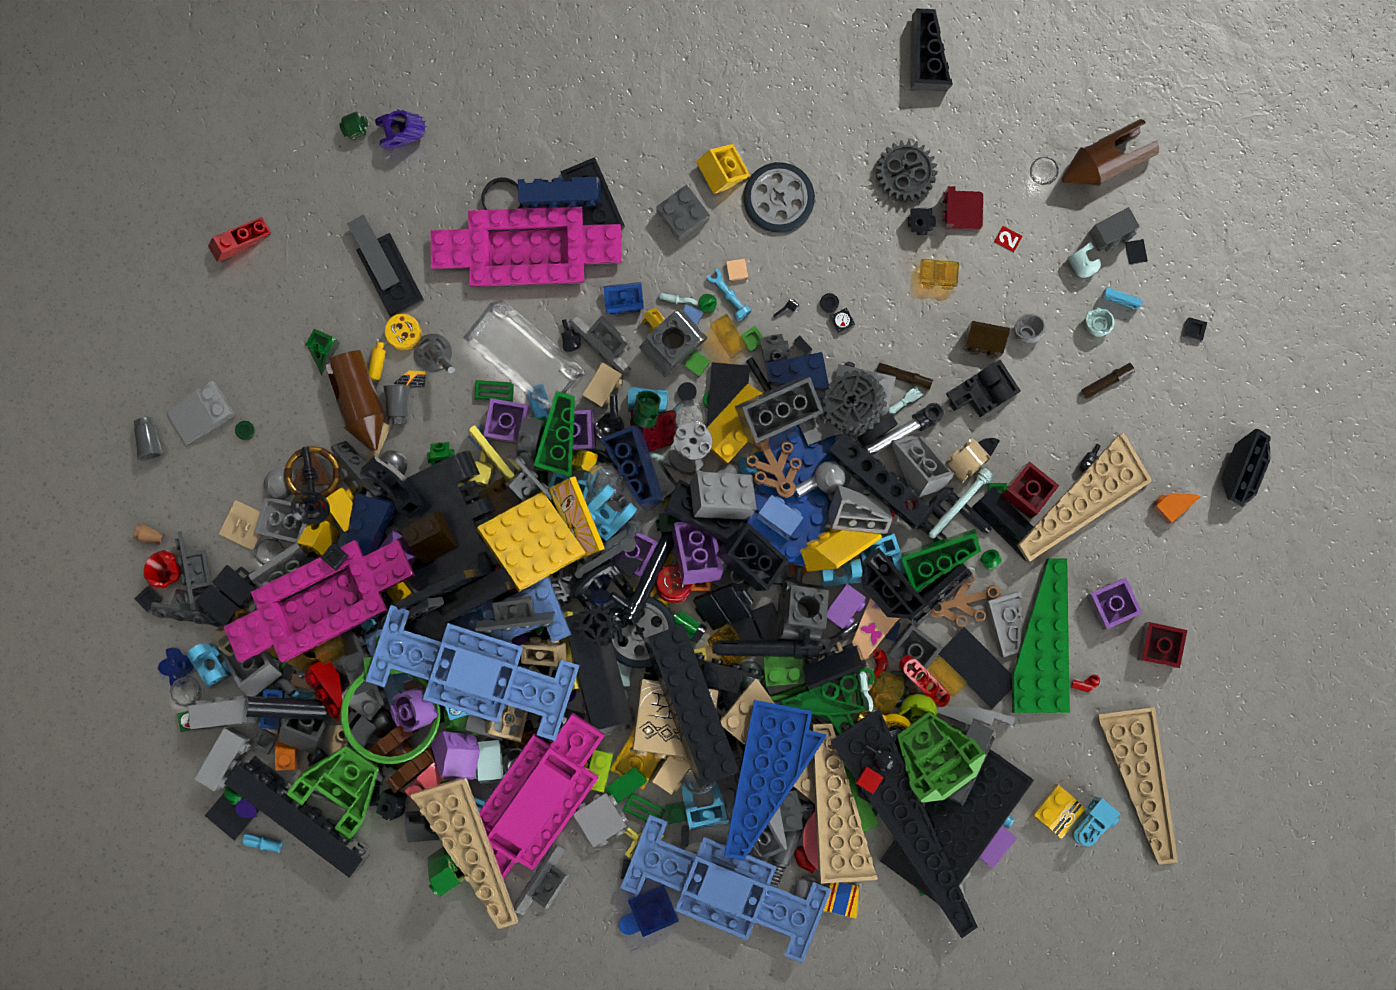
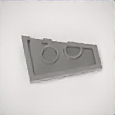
[249,543,308,588]
[985,591,1022,657]

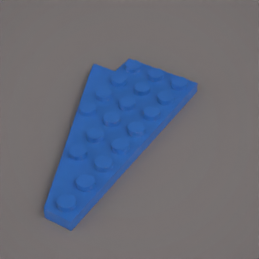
[724,700,827,860]

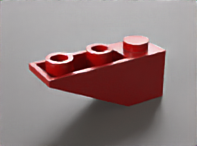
[208,217,271,262]
[304,658,343,722]

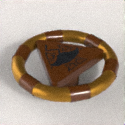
[284,446,340,500]

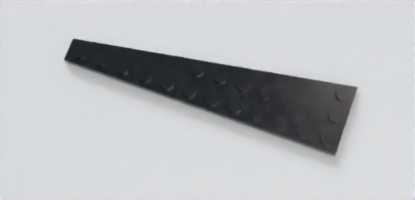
[830,708,978,938]

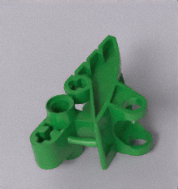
[781,668,875,734]

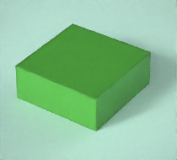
[740,326,763,353]
[684,350,711,377]

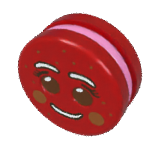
[656,565,692,603]

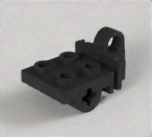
[946,360,1021,417]

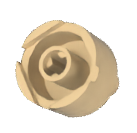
[946,438,991,483]

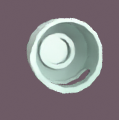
[1067,242,1101,278]

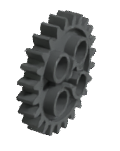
[876,140,938,202]

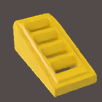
[572,450,598,473]

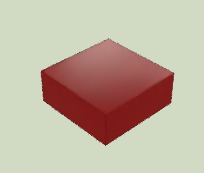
[856,766,884,794]

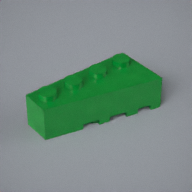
[534,390,575,477]
[901,529,982,591]
[427,847,465,897]

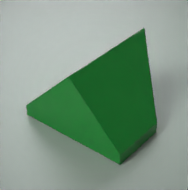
[305,329,340,376]

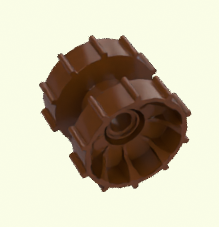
[368,725,435,793]

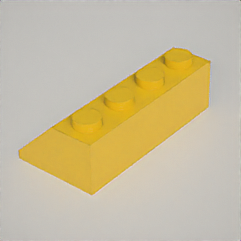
[707,384,763,464]
[800,527,882,572]

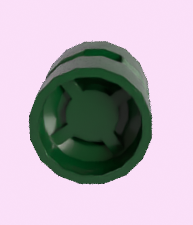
[632,391,661,428]

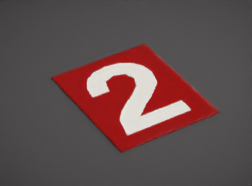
[994,226,1023,252]

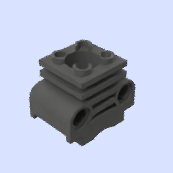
[639,309,707,377]
[776,581,829,643]

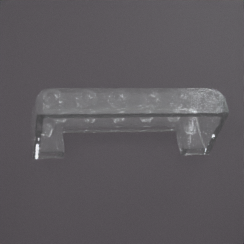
[463,300,586,412]

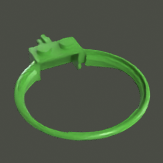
[340,636,440,764]

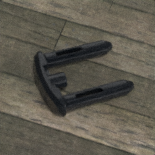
[916,487,992,542]
[571,559,633,608]

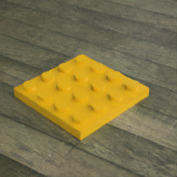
[477,492,585,592]

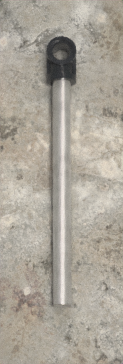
[795,403,944,497]

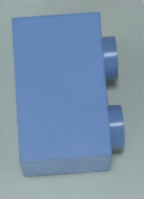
[756,495,804,540]

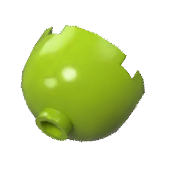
[899,694,938,725]

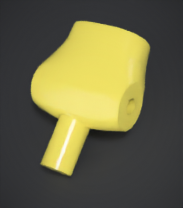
[468,450,494,487]

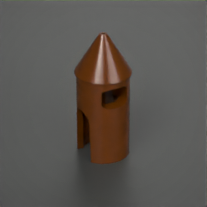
[1062,119,1159,186]
[325,350,385,451]

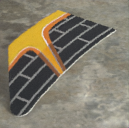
[394,370,426,388]

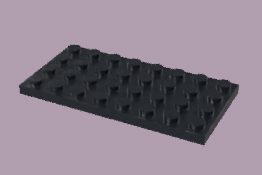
[880,749,1034,904]

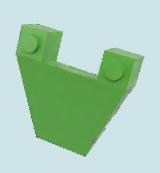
[287,745,379,839]

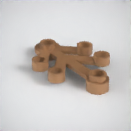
[746,438,801,498]
[929,574,1000,627]

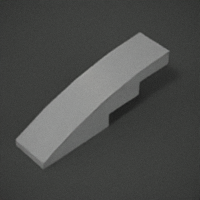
[937,706,1015,725]

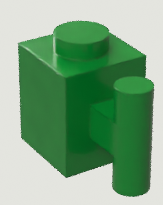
[673,611,701,640]

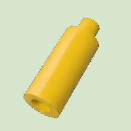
[368,342,386,381]

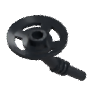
[589,394,620,472]
[291,446,330,525]

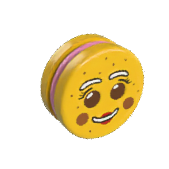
[384,313,421,350]

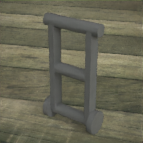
[575,519,641,578]

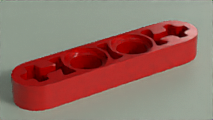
[899,655,950,707]

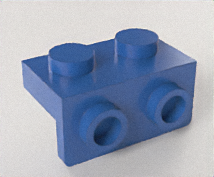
[603,282,644,315]

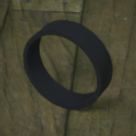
[481,177,523,210]
[857,414,898,447]

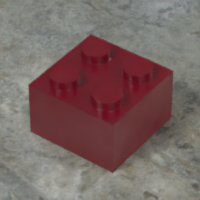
[1001,461,1060,519]
[1137,622,1187,668]

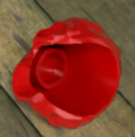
[143,550,180,589]

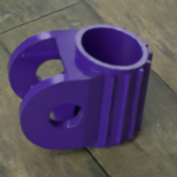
[375,109,427,148]

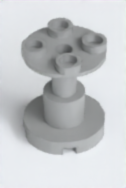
[668,423,712,475]

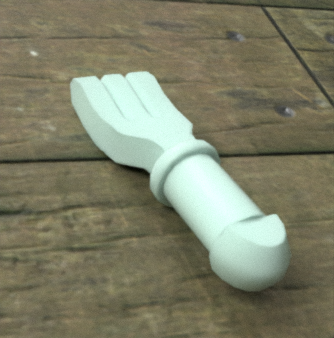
[658,293,698,307]
[888,386,923,415]
[858,671,873,712]

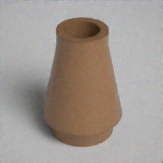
[133,523,164,545]

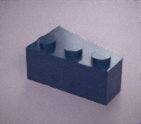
[765,352,830,392]

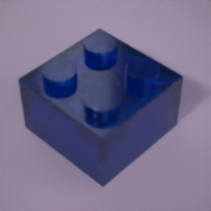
[628,884,679,937]

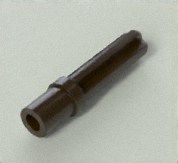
[876,362,933,390]
[1081,363,1135,399]

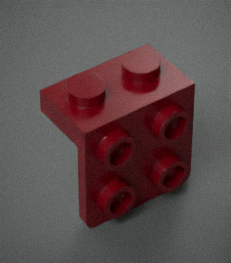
[942,186,984,230]
[630,410,676,452]

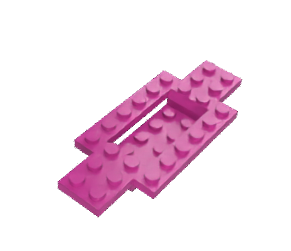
[430,207,622,287]
[224,540,415,663]
[479,712,605,879]

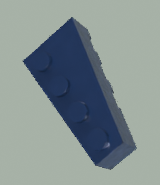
[518,177,601,208]
[599,426,664,507]
[346,492,396,556]

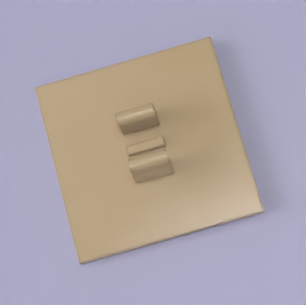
[219,500,261,550]

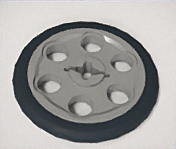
[743,162,815,232]
[608,596,676,669]

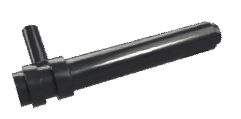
[609,532,674,626]
[712,628,819,659]

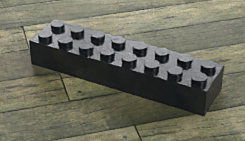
[643,624,740,787]
[224,759,371,878]

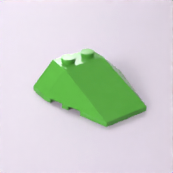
[897,712,986,803]

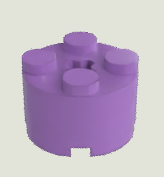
[391,687,437,732]

